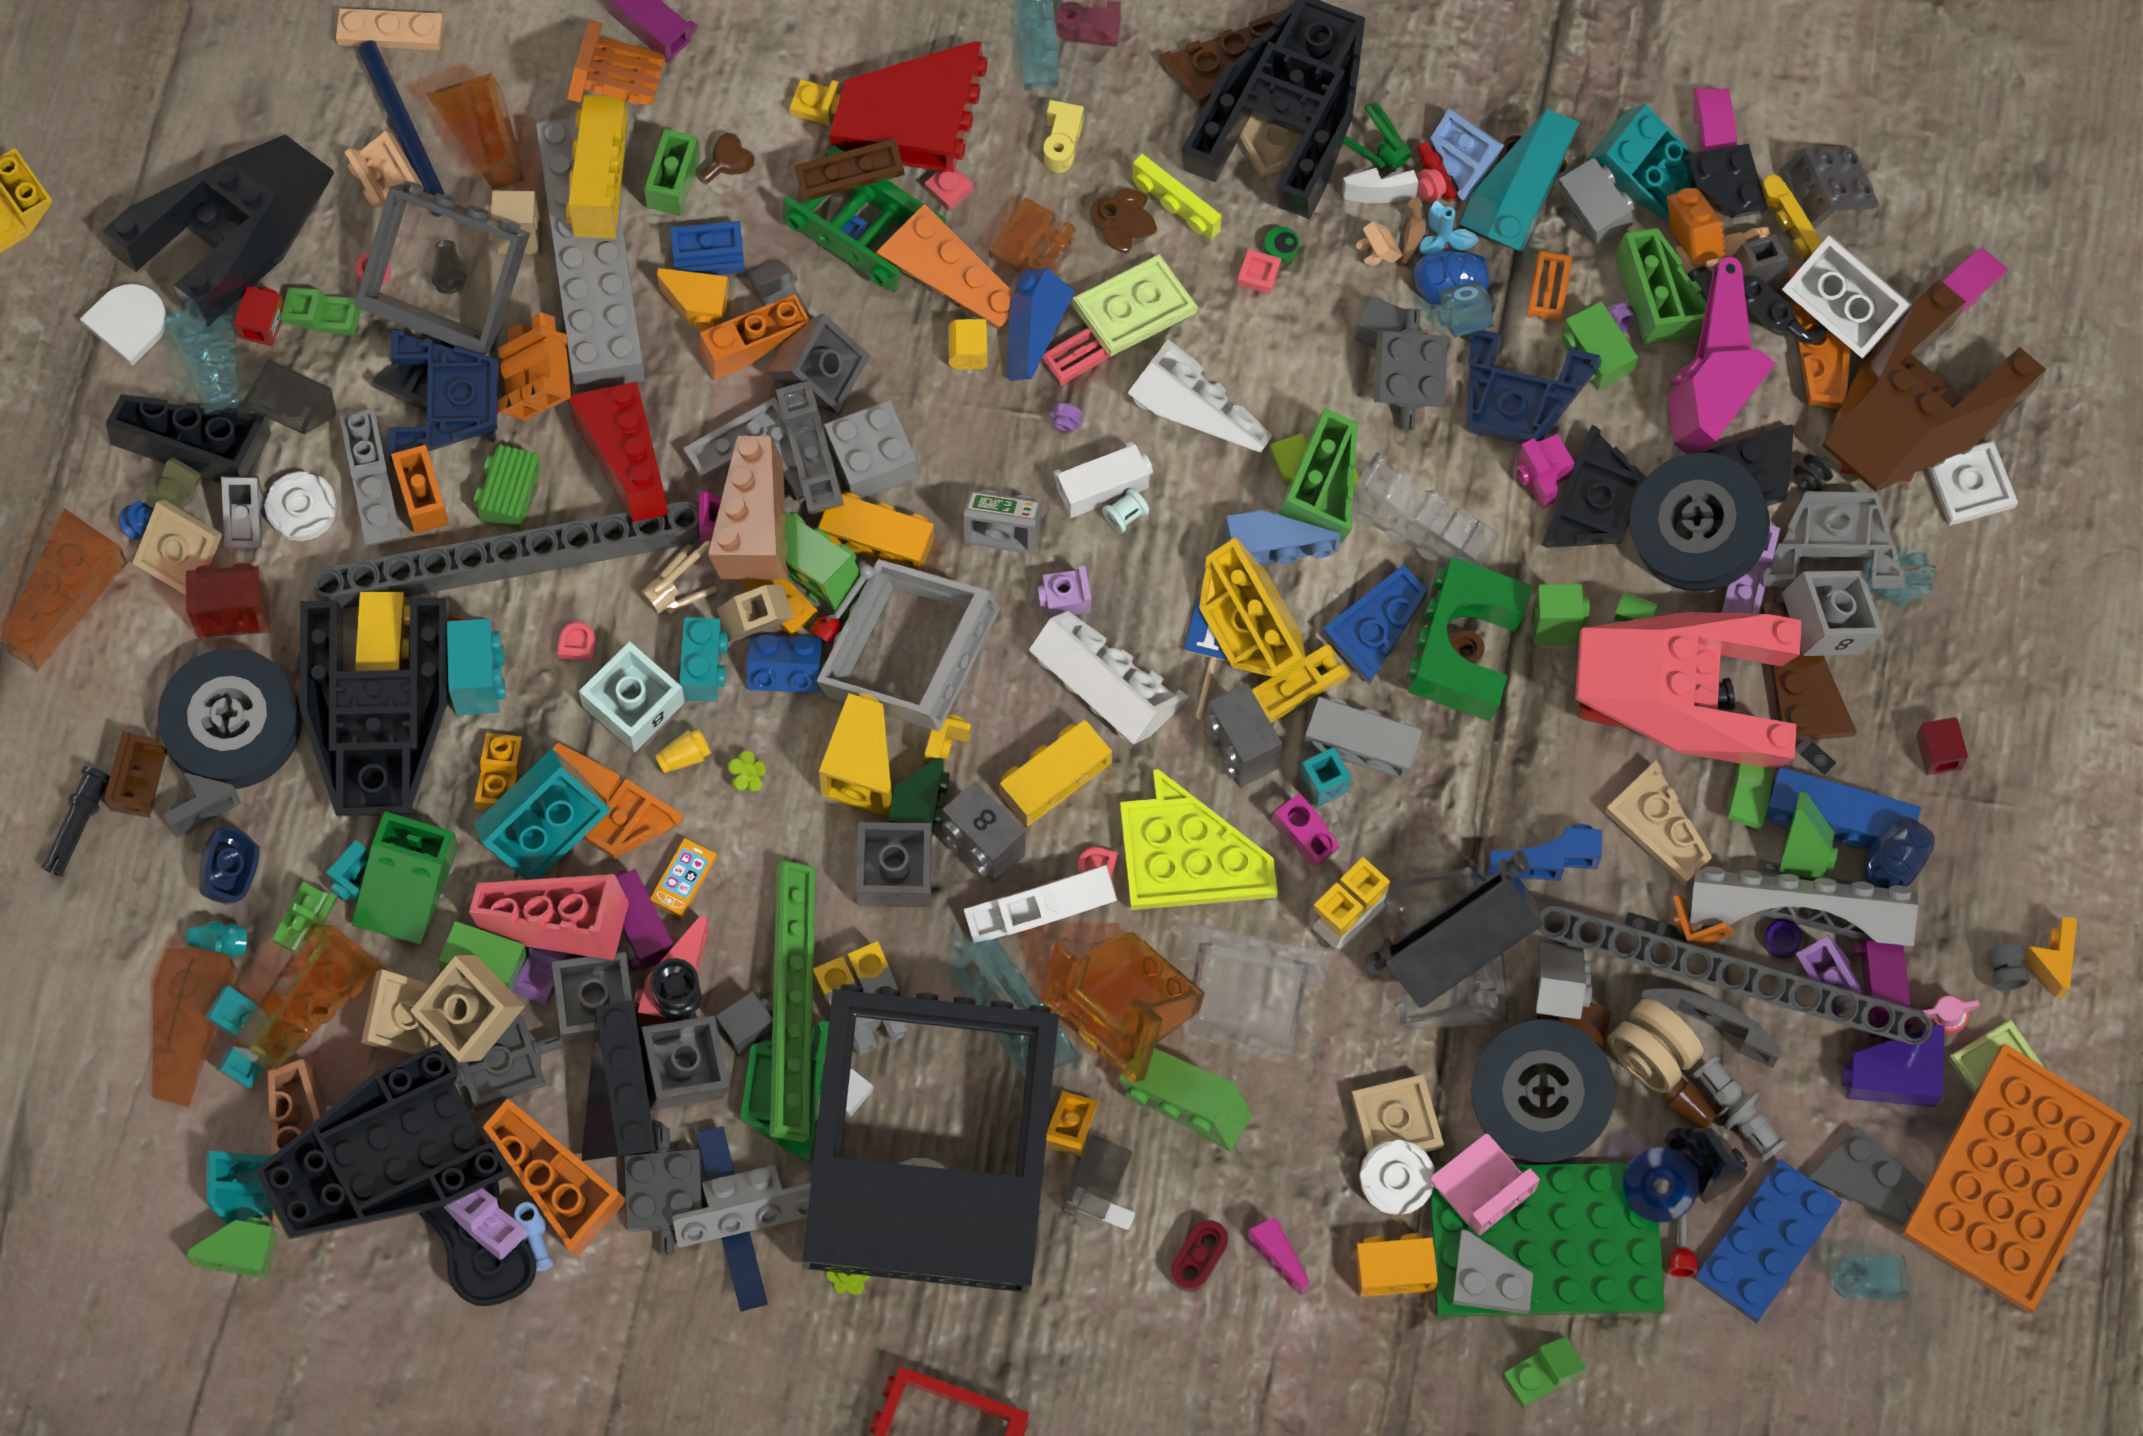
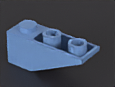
[1225,510,1340,566]

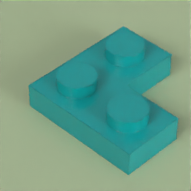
[204,986,288,1089]

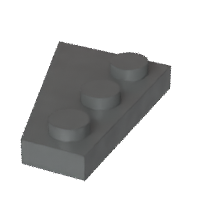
[1809,1126,1925,1226]

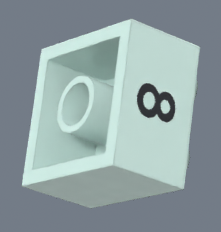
[579,641,685,753]

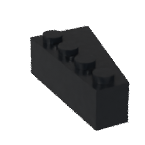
[106,394,271,483]

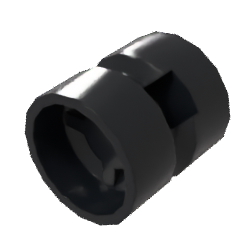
[650,958,702,1020]

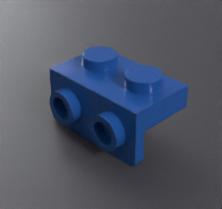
[747,634,823,693]

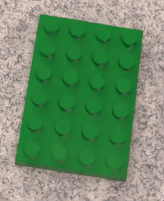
[1430,1163,1665,1317]

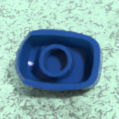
[1414,251,1489,305]

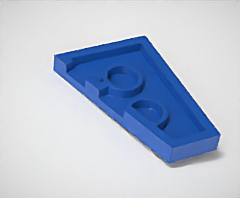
[1322,565,1428,685]

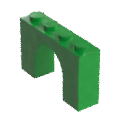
[1406,557,1533,721]

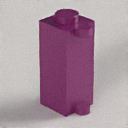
[607,0,698,63]
[614,869,674,971]
[1852,941,1913,1041]

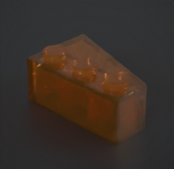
[426,72,525,190]

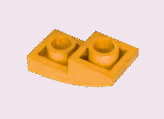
[475,733,523,810]

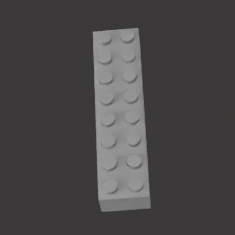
[536,118,646,391]

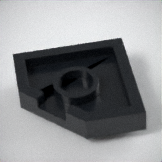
[1682,144,1768,219]

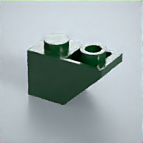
[888,758,950,838]

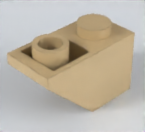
[717,585,793,643]

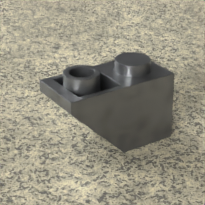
[1731,234,1789,291]

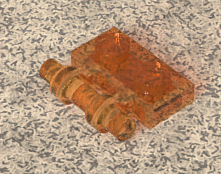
[989,197,1076,273]

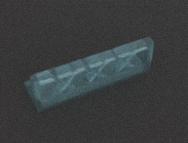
[1016,0,1059,90]
[949,938,1079,1077]

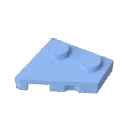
[1431,108,1504,202]

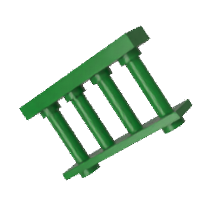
[782,145,946,293]

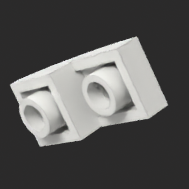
[1341,168,1418,203]

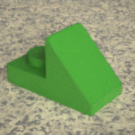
[1502,1337,1587,1408]

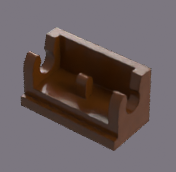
[104,731,167,818]

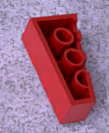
[568,381,668,522]

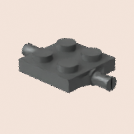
[1374,308,1448,430]
[454,1014,562,1110]
[624,1127,703,1256]

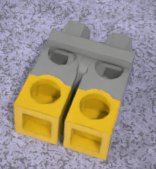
[813,941,909,1056]

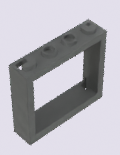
[354,181,530,355]

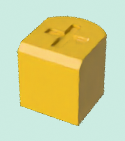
[948,319,988,370]

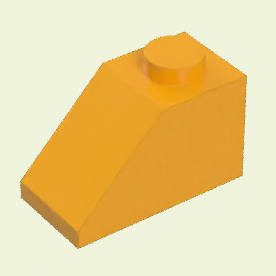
[657,268,730,331]

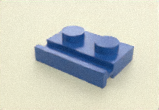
[670,221,745,275]

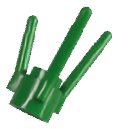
[1343,102,1413,171]

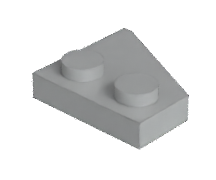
[1453,1230,1533,1314]

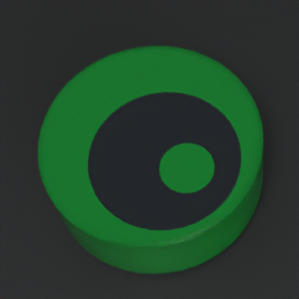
[1264,227,1299,263]

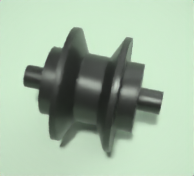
[1794,454,1833,492]

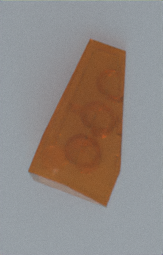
[152,947,237,1107]

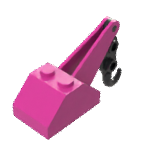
[1667,257,1828,454]

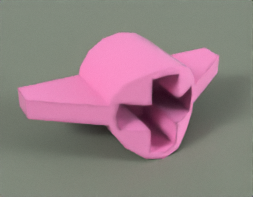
[1923,996,1980,1028]

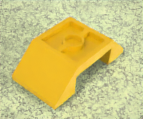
[0,148,52,253]

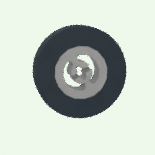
[158,648,301,789]

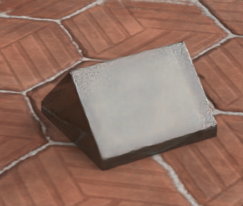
[242,360,336,435]

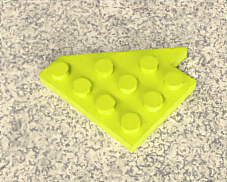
[1120,769,1278,910]

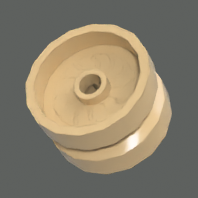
[1607,998,1704,1093]

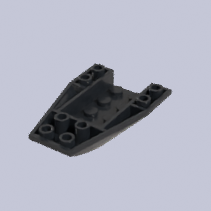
[254,1043,511,1240]

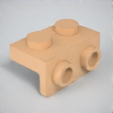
[345,131,423,208]

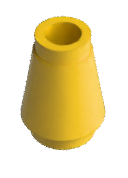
[655,728,712,774]

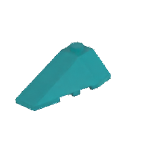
[1459,109,1580,251]

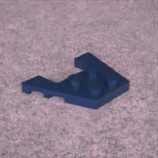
[1467,327,1602,444]
[388,330,499,462]

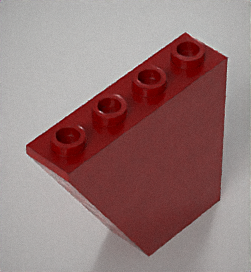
[829,41,988,173]

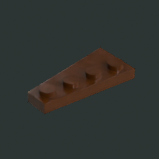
[1158,9,1286,108]
[1761,602,1857,741]

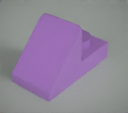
[1796,935,1865,1015]

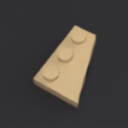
[1605,760,1712,886]

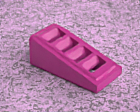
[1247,1217,1310,1296]

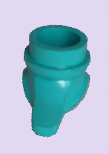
[185,921,247,958]

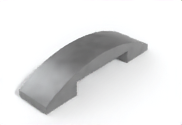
[776,380,844,515]
[1638,988,1781,1068]

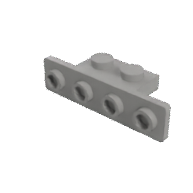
[672,1165,811,1247]

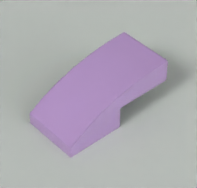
[444,1188,527,1260]

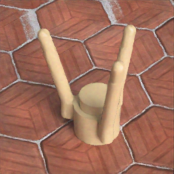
[641,541,718,615]

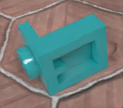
[326,840,369,905]

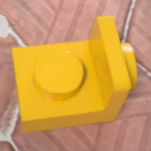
[789,79,841,126]
[924,714,971,766]

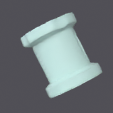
[1102,487,1149,534]

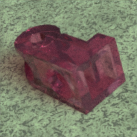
[1056,1,1121,47]

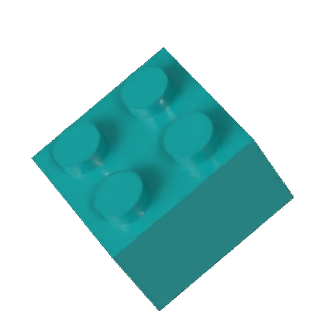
[447,619,506,715]

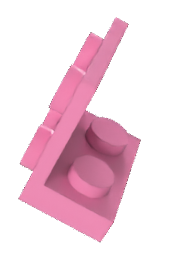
[1431,1134,1540,1237]

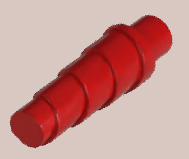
[1416,142,1458,202]

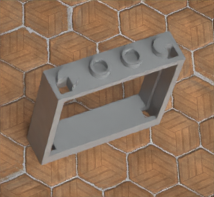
[817,559,1000,732]

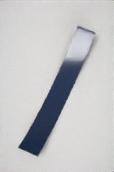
[696,1126,768,1312]

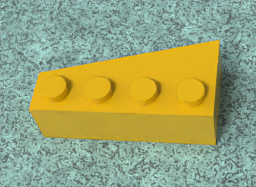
[566,95,628,239]

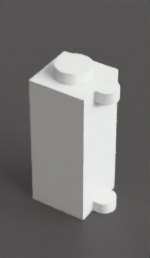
[1052,441,1153,518]

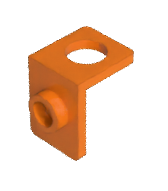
[1673,894,1735,946]

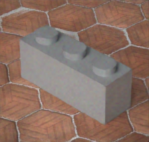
[1304,697,1423,781]
[1534,942,1592,1019]

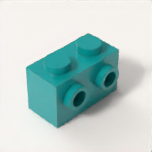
[679,617,728,702]

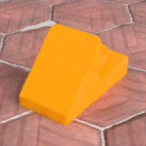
[2024,916,2077,999]
[1046,1091,1098,1157]

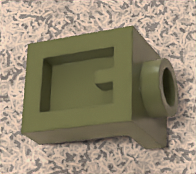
[140,457,201,510]

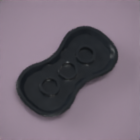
[419,1181,536,1306]

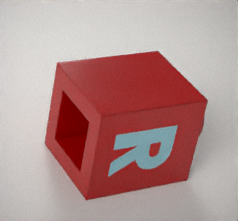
[234,286,284,347]

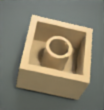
[410,955,525,1062]

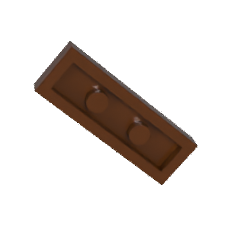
[794,138,905,202]

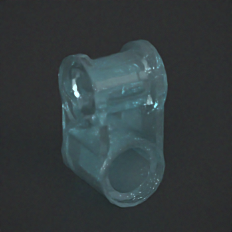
[1832,1254,1908,1300]

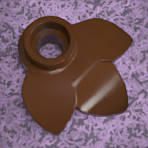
[1090,189,1157,253]

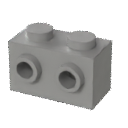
[1559,158,1635,246]

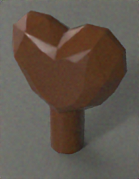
[698,133,755,185]

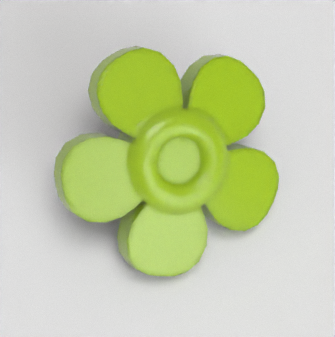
[728,751,766,792]

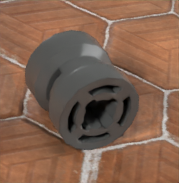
[1987,944,2030,991]

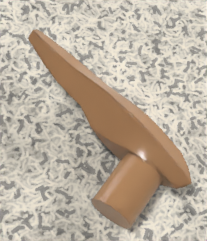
[1400,198,1427,265]

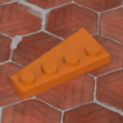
[875,204,1014,330]

